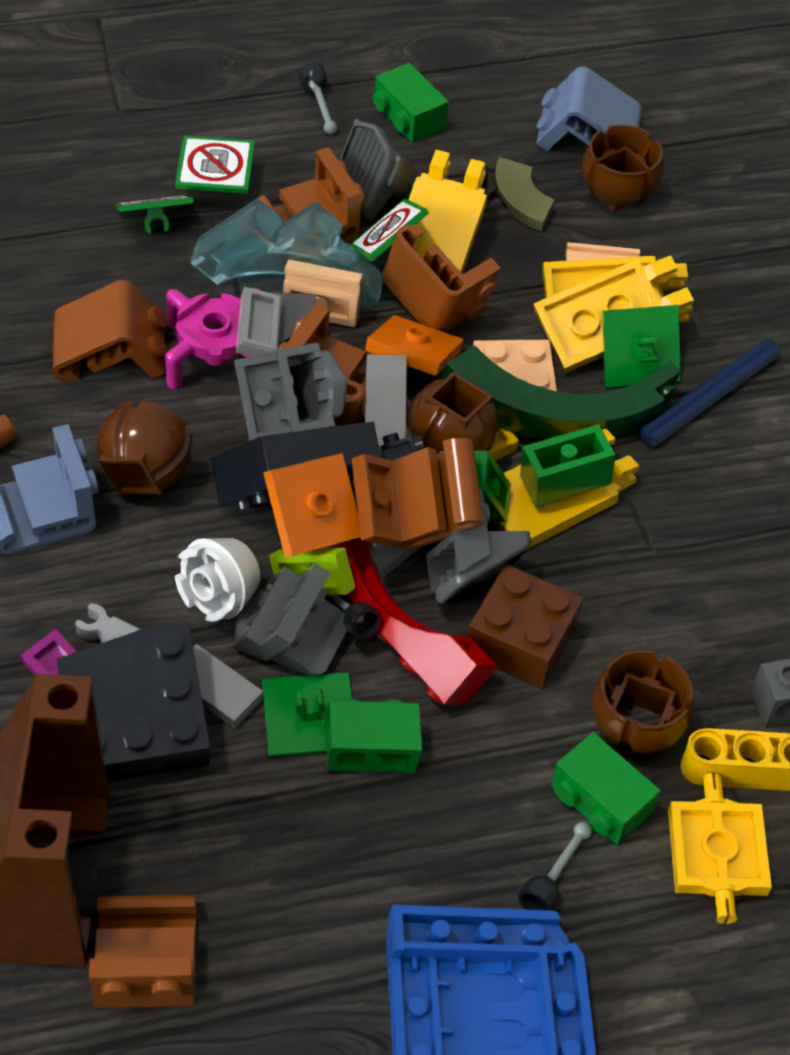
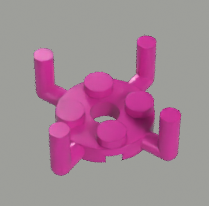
[165,288,261,390]

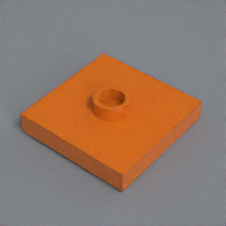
[365,315,464,376]
[263,453,361,557]

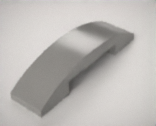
[365,354,407,459]

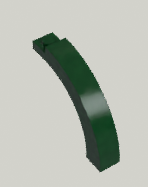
[441,346,681,441]

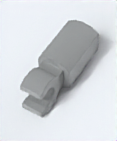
[75,603,140,643]

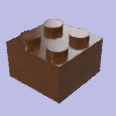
[467,564,584,690]

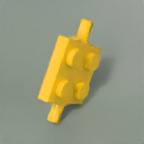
[668,773,772,924]

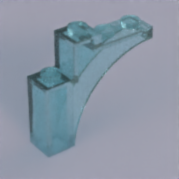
[190,198,383,308]

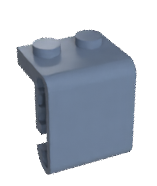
[536,67,642,151]
[0,424,99,554]

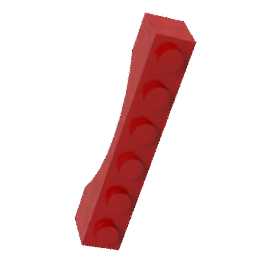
[323,537,498,705]

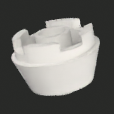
[175,538,260,621]

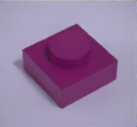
[21,629,77,676]

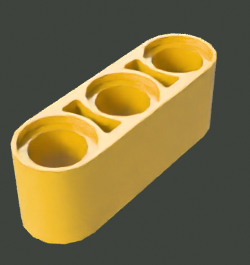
[680,728,790,791]

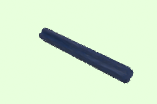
[639,338,780,447]

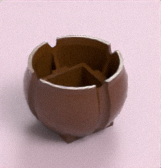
[582,124,664,212]
[406,371,499,454]
[97,400,193,494]
[591,650,695,756]

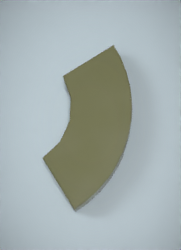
[494,157,555,232]

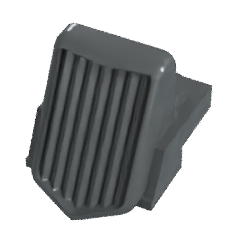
[339,118,418,221]
[234,342,348,441]
[426,488,531,604]
[232,563,347,677]

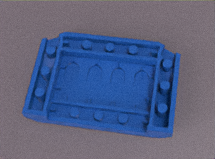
[386,905,596,1055]

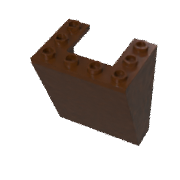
[0,674,109,967]

